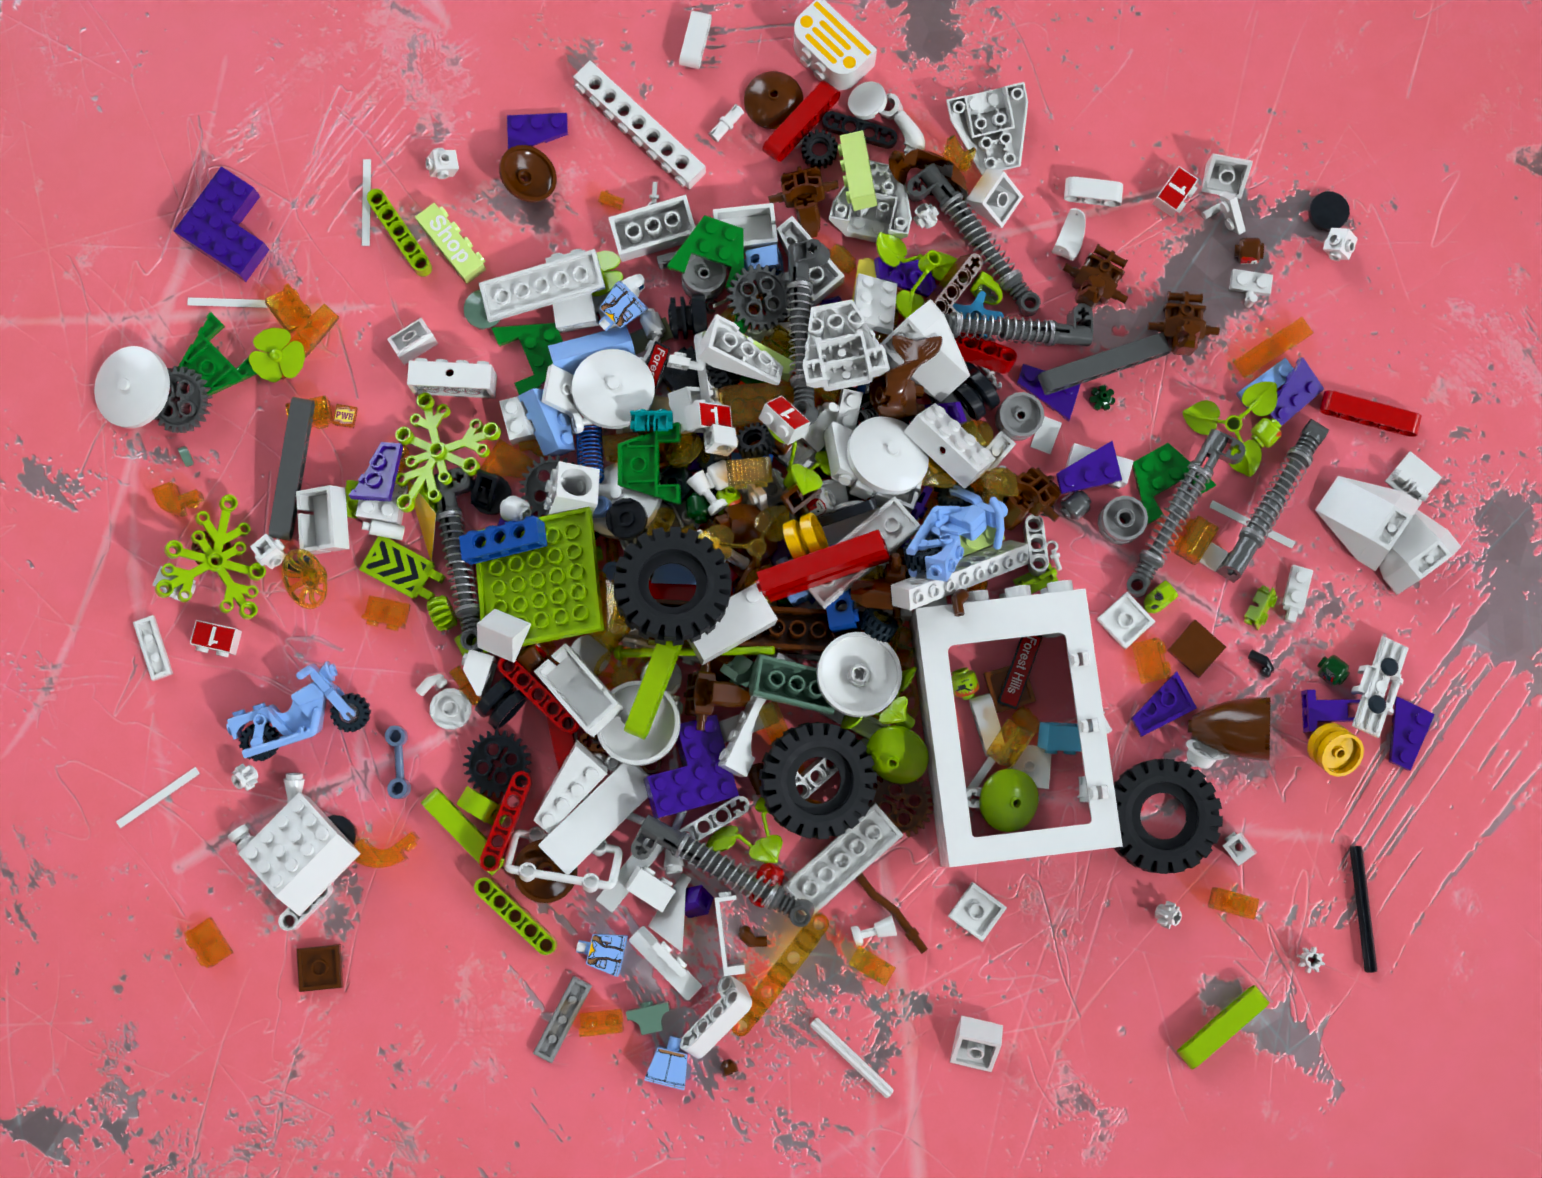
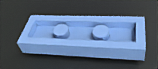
[1236,358,1294,409]

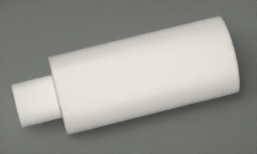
[362,519,405,540]

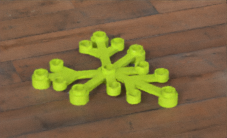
[395,392,501,513]
[155,494,266,619]

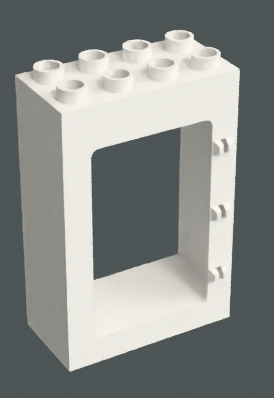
[909,580,1123,867]

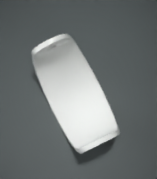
[1052,208,1086,261]

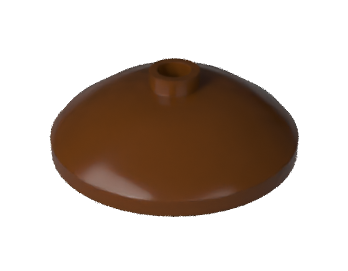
[744,71,804,130]
[499,145,557,203]
[514,839,578,903]

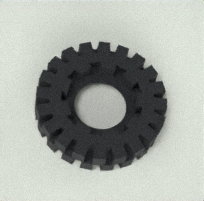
[614,526,732,646]
[759,722,877,839]
[1114,758,1223,874]

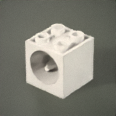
[544,461,600,516]

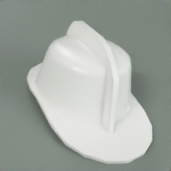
[1186,739,1230,769]

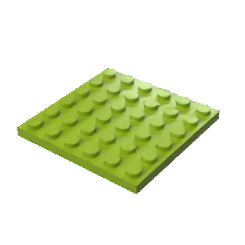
[476,507,604,653]

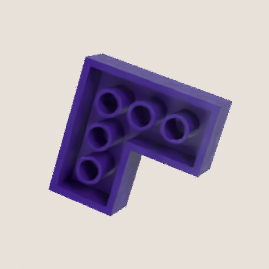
[174,166,269,282]
[643,715,739,819]

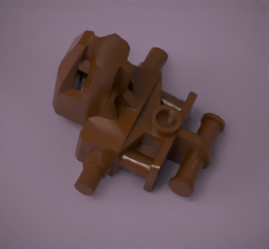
[768,166,839,238]
[1063,244,1128,310]
[1147,291,1220,356]
[1001,467,1061,531]
[850,548,911,617]
[683,661,751,731]

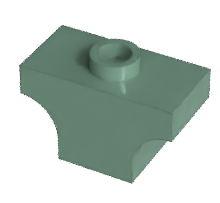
[720,655,754,688]
[626,1001,670,1035]

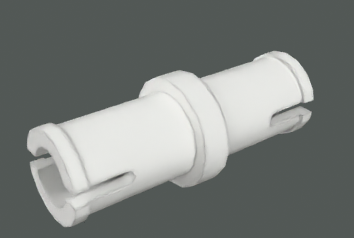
[708,104,744,142]

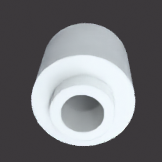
[640,308,666,340]

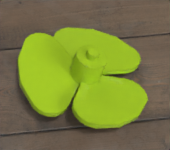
[592,250,623,296]
[249,327,305,382]

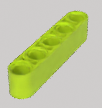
[367,189,432,277]
[624,641,682,740]
[421,788,505,876]
[474,877,557,955]
[1177,985,1270,1069]

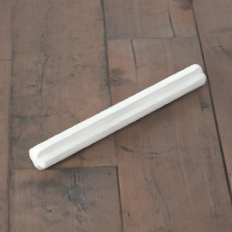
[810,1018,894,1098]

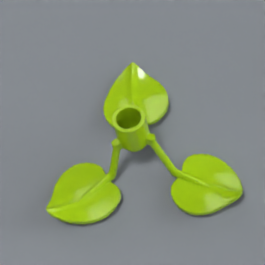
[876,232,957,319]
[1183,382,1277,477]
[763,423,831,495]
[840,667,917,729]
[706,797,783,863]

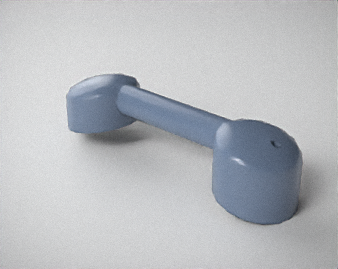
[385,725,411,799]

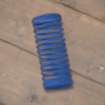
[576,425,604,484]

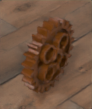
[867,777,934,839]

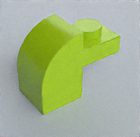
[457,786,506,826]

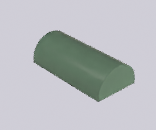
[749,654,835,715]

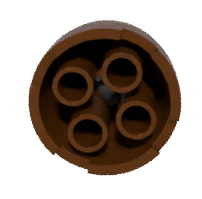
[1188,697,1271,761]

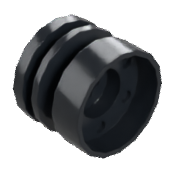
[668,295,708,341]

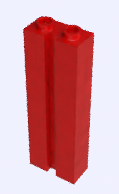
[755,529,891,602]

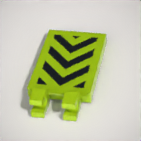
[359,536,446,601]

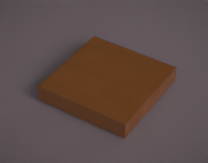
[1167,619,1226,678]
[297,944,343,992]

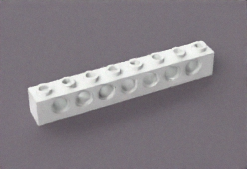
[573,61,706,190]
[891,540,1029,610]

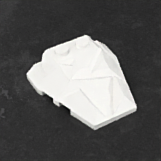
[802,299,890,391]

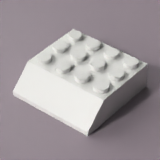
[238,792,361,916]

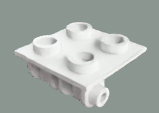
[1385,451,1442,502]

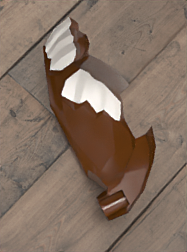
[889,148,968,204]

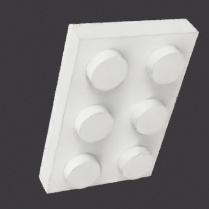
[854,273,897,335]

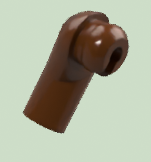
[951,589,969,617]
[738,925,767,947]

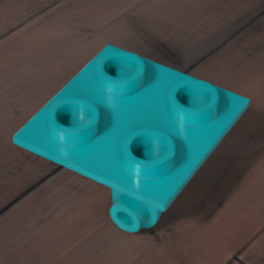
[630,409,674,433]

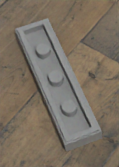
[533,976,593,1063]

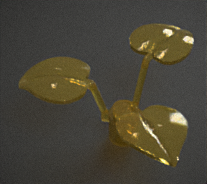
[922,420,1019,496]
[698,506,790,604]

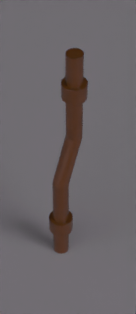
[856,873,928,954]

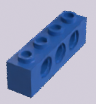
[459,516,547,565]
[826,544,860,633]

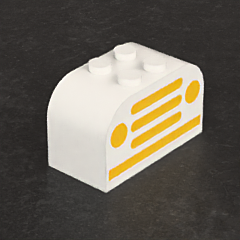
[793,0,877,90]

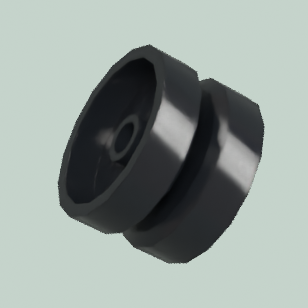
[954,368,1000,422]
[475,677,528,730]

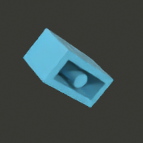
[1037,722,1082,755]

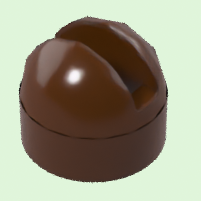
[720,1059,739,1077]

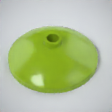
[866,725,929,784]
[979,768,1039,832]

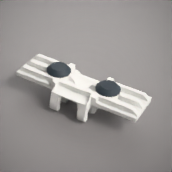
[1351,636,1409,738]

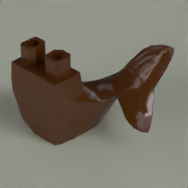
[869,335,943,421]
[713,503,777,595]

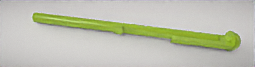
[613,645,775,661]

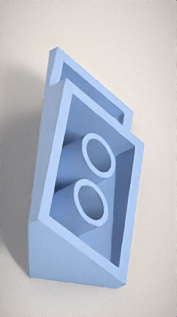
[548,326,636,375]

